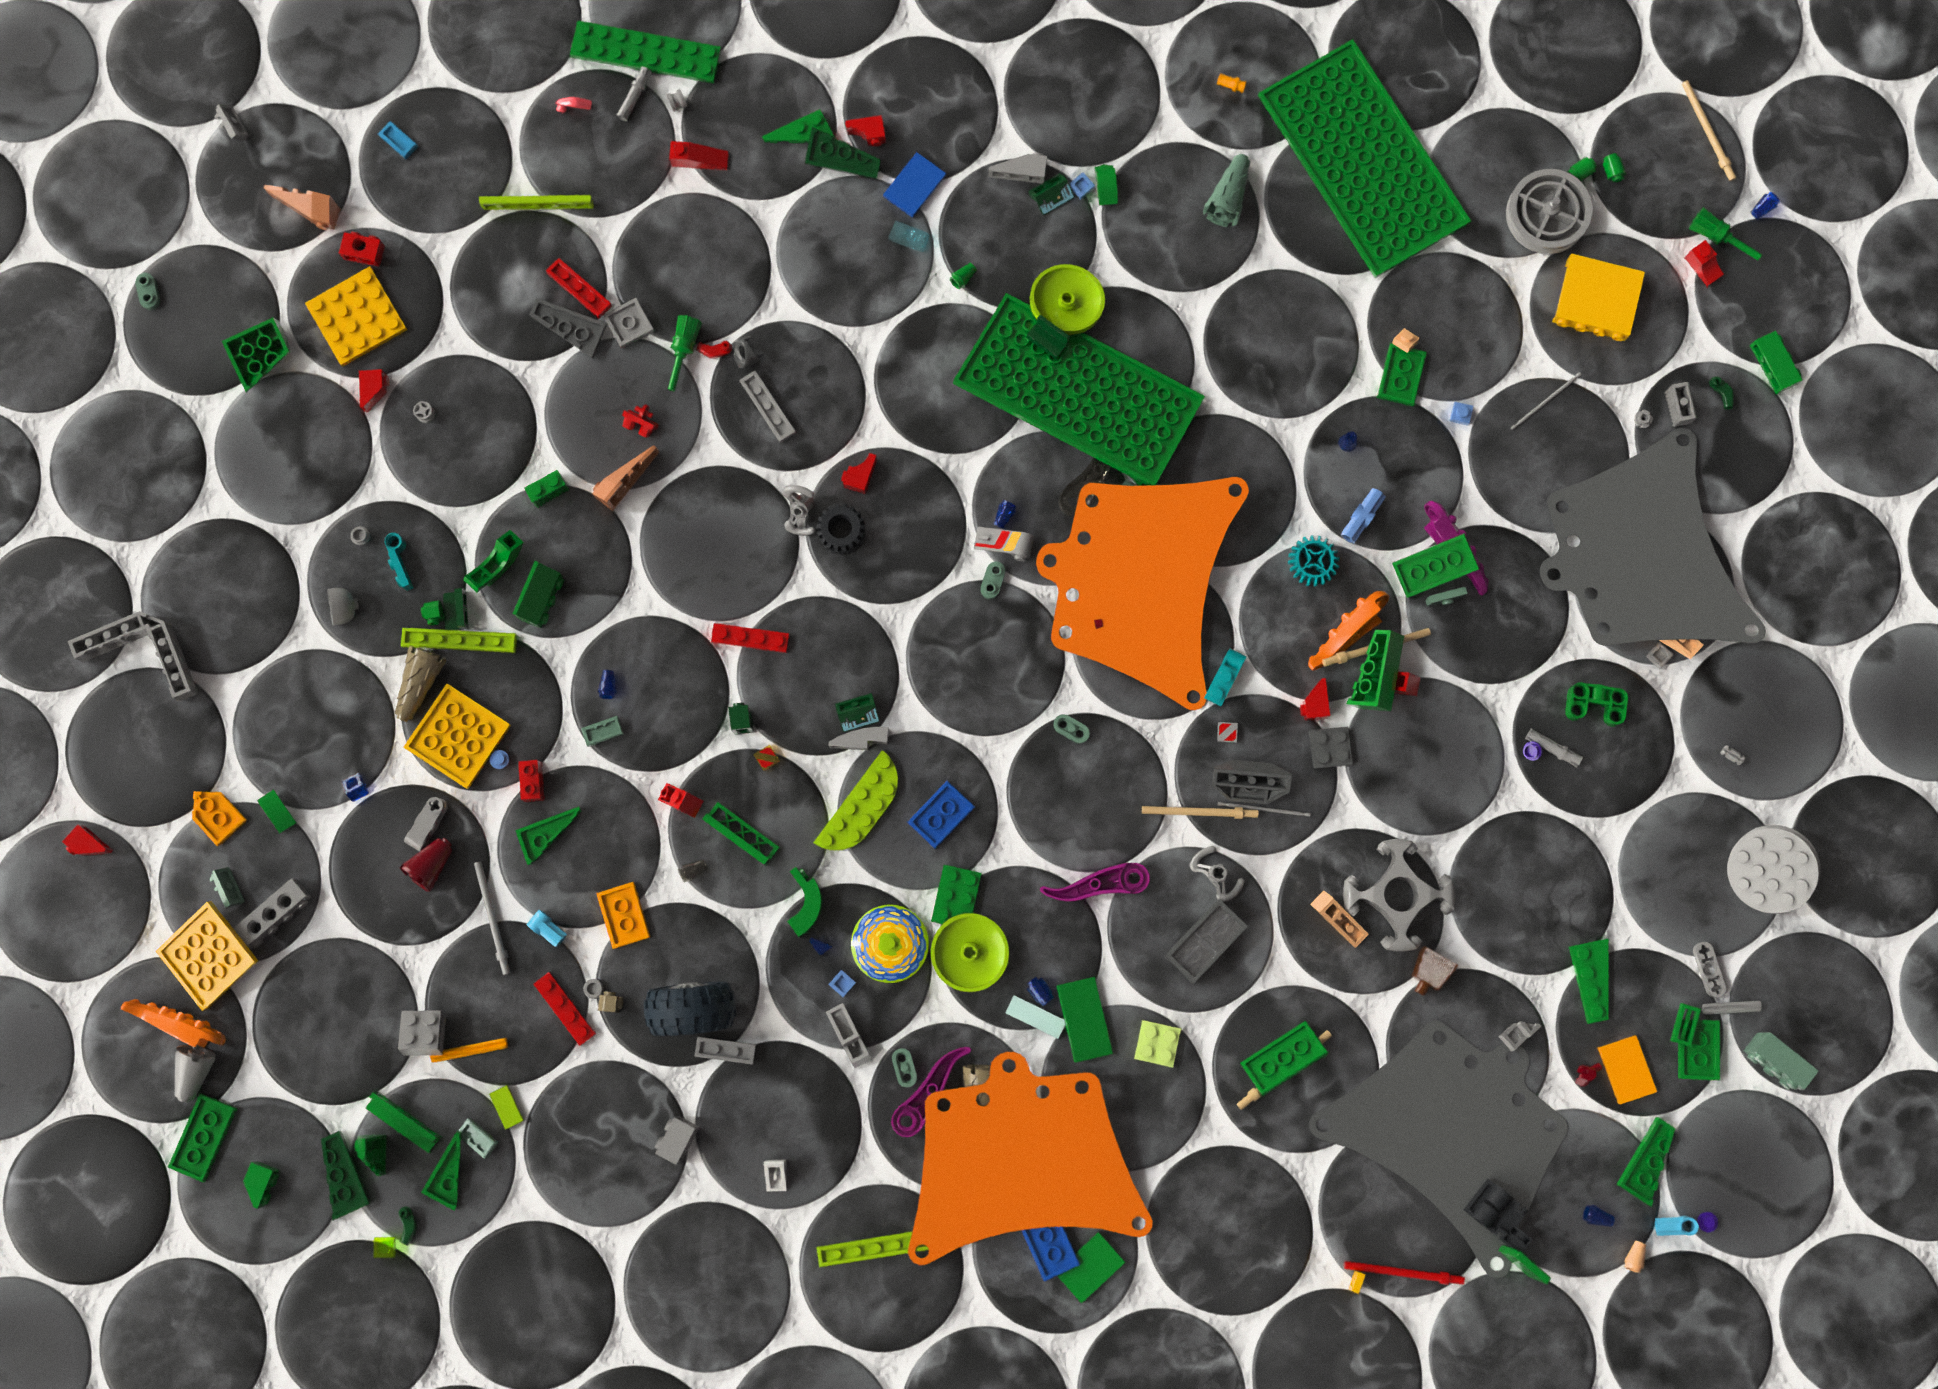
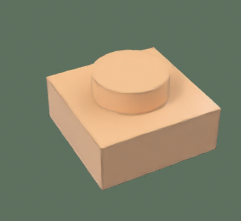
[1392,328,1419,353]

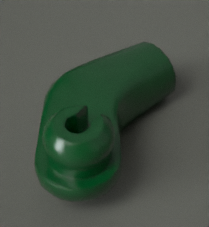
[1709,376,1734,410]
[398,1206,417,1246]

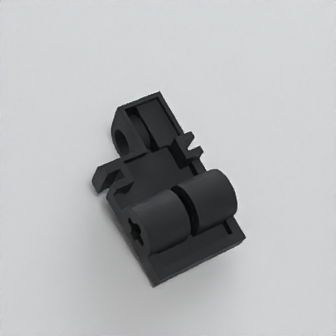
[1463,1179,1533,1253]

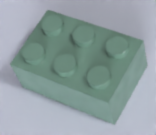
[1743,1033,1819,1090]

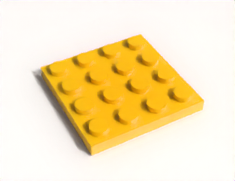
[305,266,407,367]
[403,684,511,789]
[156,901,258,1011]

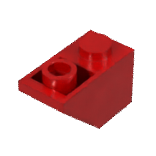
[658,783,703,818]

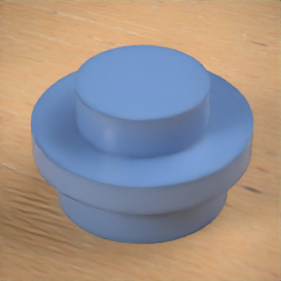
[490,750,509,769]

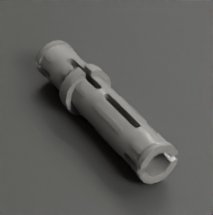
[617,67,652,121]
[1525,728,1583,768]

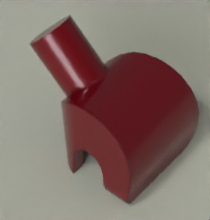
[1575,1063,1602,1086]

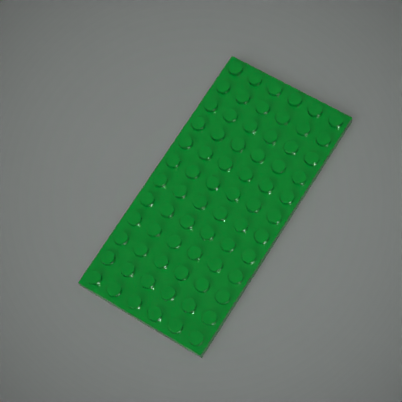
[1258,39,1471,278]
[953,293,1205,486]

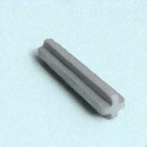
[1702,1001,1762,1014]

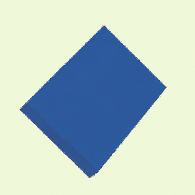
[883,152,946,218]
[907,781,975,849]
[1021,1227,1080,1281]

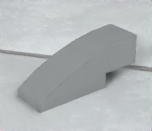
[829,727,889,751]
[826,1003,872,1068]

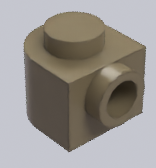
[598,991,624,1013]

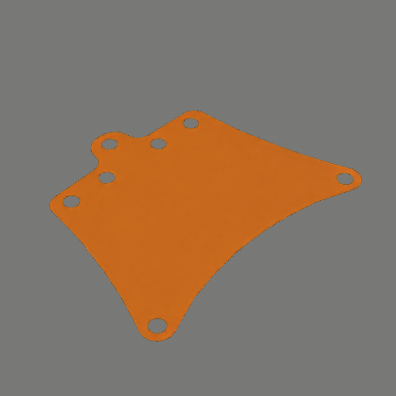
[1036,477,1249,710]
[908,1052,1153,1265]

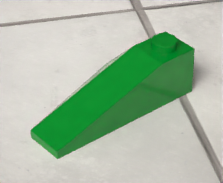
[355,1135,387,1176]

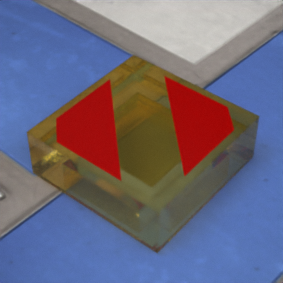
[753,744,780,771]

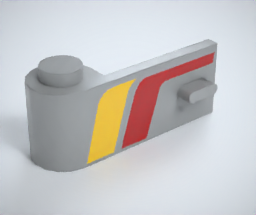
[973,527,1034,562]

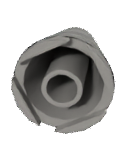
[175,1045,216,1102]

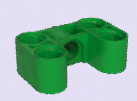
[1565,682,1628,727]

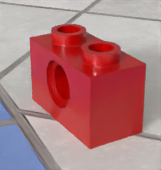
[339,232,385,267]
[518,760,544,802]

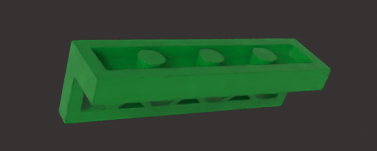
[702,802,780,866]
[365,1092,442,1153]

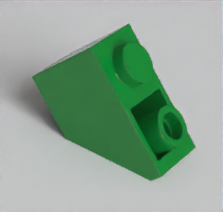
[243,1161,279,1209]

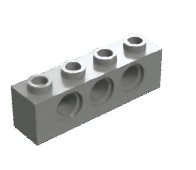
[233,878,311,948]

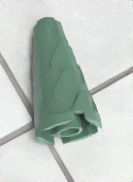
[1203,154,1250,227]

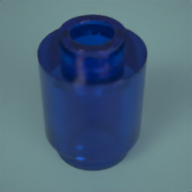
[1026,977,1054,1006]

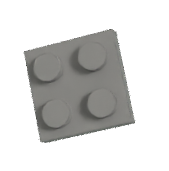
[603,298,654,349]

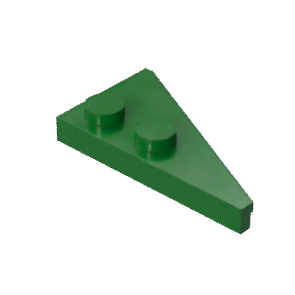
[762,109,835,143]
[515,806,582,866]
[421,1130,462,1211]

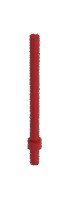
[1344,1261,1465,1285]

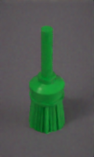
[1688,207,1762,261]
[668,315,702,392]

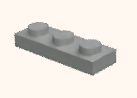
[694,1037,756,1065]

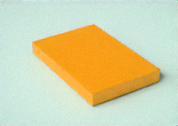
[596,882,651,949]
[1598,1035,1657,1104]

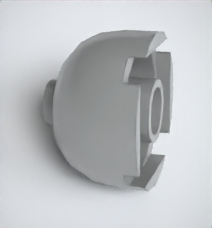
[327,587,359,626]

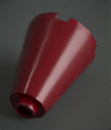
[399,838,453,892]

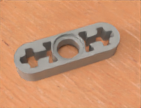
[1693,942,1726,998]

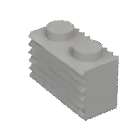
[1665,382,1697,427]

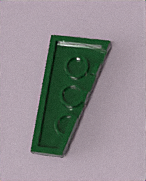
[805,127,881,179]
[321,1131,371,1221]

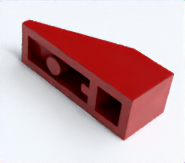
[669,141,729,170]

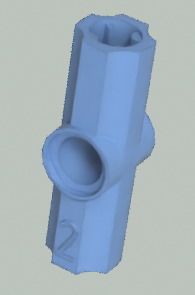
[1341,488,1386,544]

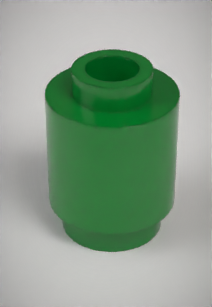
[1603,153,1626,183]
[1567,157,1597,182]

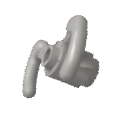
[783,485,816,536]
[1189,846,1245,903]

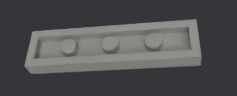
[739,371,796,443]

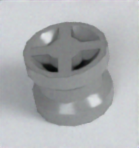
[666,89,687,112]
[413,401,436,423]

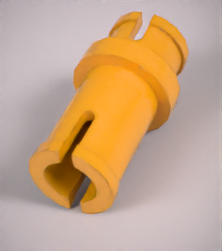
[1217,73,1247,93]

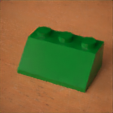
[512,561,564,628]

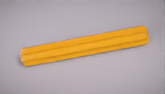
[430,1038,508,1063]

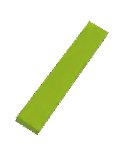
[479,195,594,210]
[401,628,517,653]
[817,1231,929,1267]

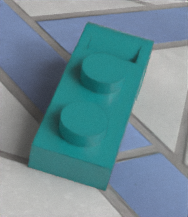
[385,533,414,591]
[1204,648,1247,707]

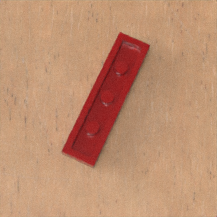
[546,258,612,319]
[711,623,790,653]
[533,972,596,1046]

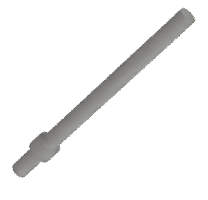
[474,861,511,975]

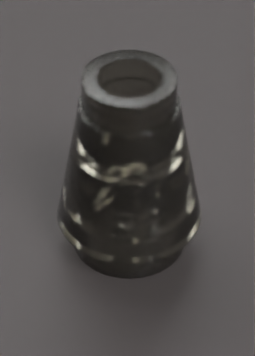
[677,859,708,883]

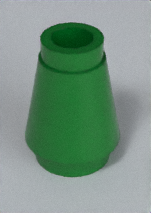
[949,263,977,289]

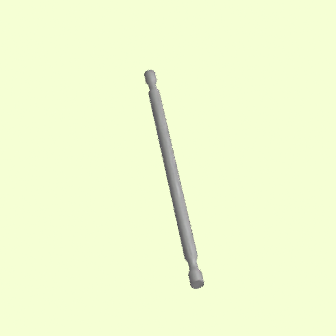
[1511,372,1582,430]
[1218,802,1310,817]

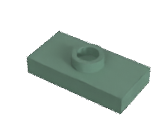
[1425,587,1468,607]
[581,716,624,747]
[459,1118,499,1159]

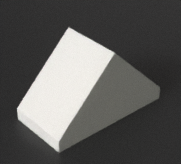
[764,1160,787,1191]

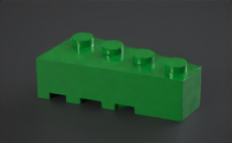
[1346,630,1404,711]

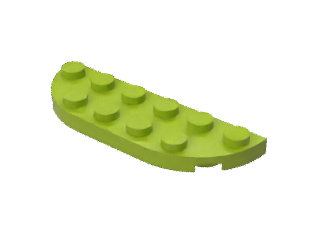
[813,750,898,851]

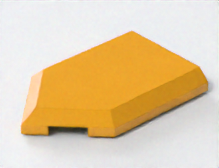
[192,791,247,846]

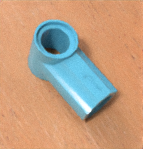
[526,909,567,947]
[1655,1215,1699,1236]

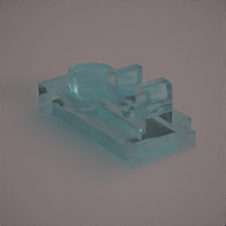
[889,221,930,252]

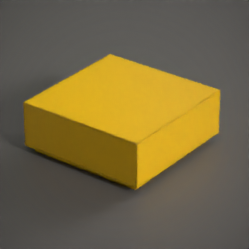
[1349,1271,1365,1294]

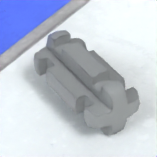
[1721,745,1746,765]

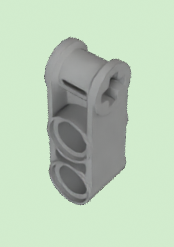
[404,797,448,851]

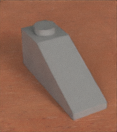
[989,153,1047,184]

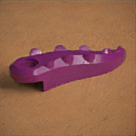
[1424,501,1489,596]
[1040,863,1150,901]
[891,1047,971,1138]

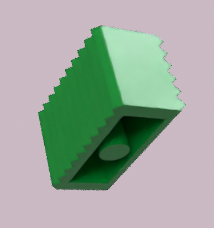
[524,470,569,508]

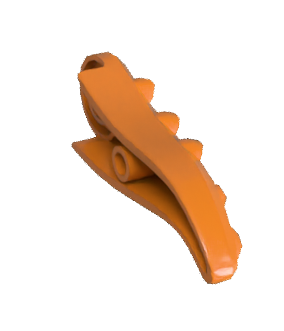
[1308,591,1390,671]
[121,999,226,1048]

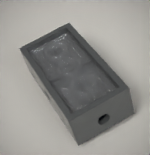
[1164,899,1248,984]

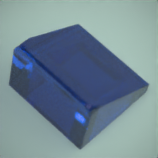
[342,773,369,802]
[809,938,833,956]

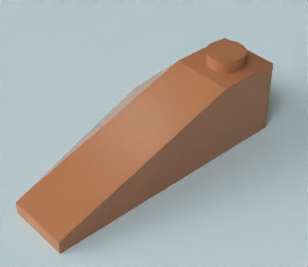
[264,185,341,230]
[592,445,659,511]

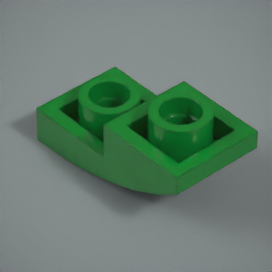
[257,789,296,833]

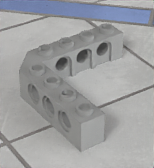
[68,611,198,701]

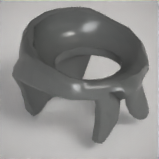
[734,336,764,369]

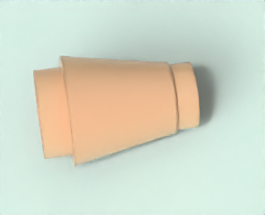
[1624,1241,1647,1273]

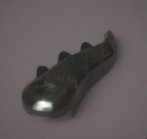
[1058,457,1111,517]

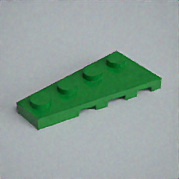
[1569,938,1609,1024]
[1616,1117,1675,1207]

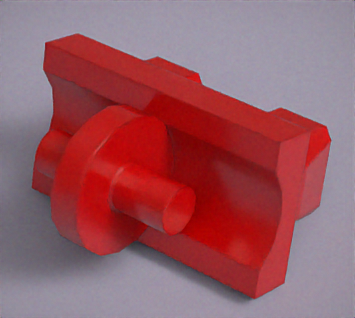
[622,404,659,438]

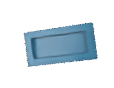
[378,121,418,159]

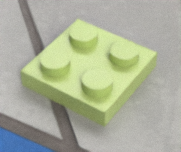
[1134,1020,1181,1067]

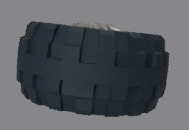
[644,982,736,1036]

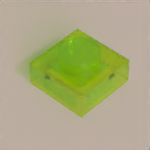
[373,1237,396,1258]

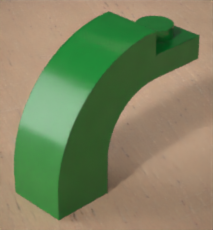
[463,530,524,593]
[787,867,822,938]

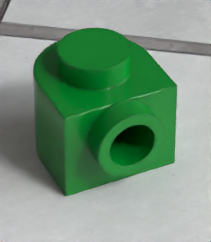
[421,600,445,626]

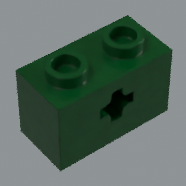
[728,702,754,735]

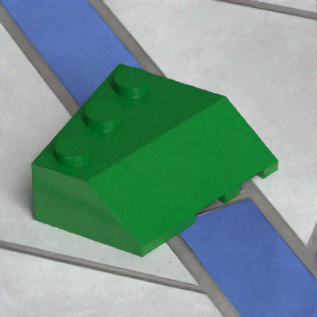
[222,318,290,393]

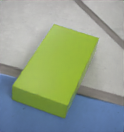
[489,1085,524,1130]

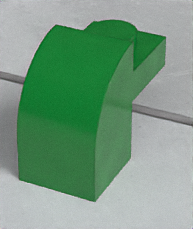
[1094,164,1118,205]

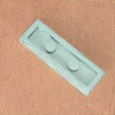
[1006,996,1065,1039]

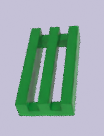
[1670,1003,1701,1047]

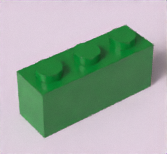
[1750,331,1802,394]

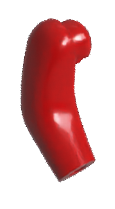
[696,341,732,359]

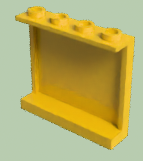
[1552,253,1645,341]

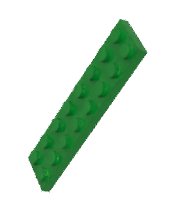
[570,21,721,84]

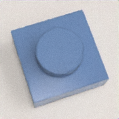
[1069,172,1095,199]
[1450,402,1473,426]
[828,970,856,998]

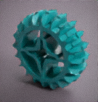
[1288,535,1340,587]

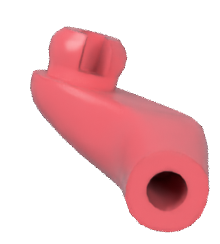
[556,97,592,113]

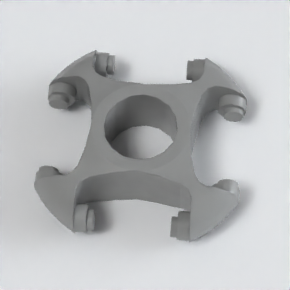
[1343,839,1456,951]

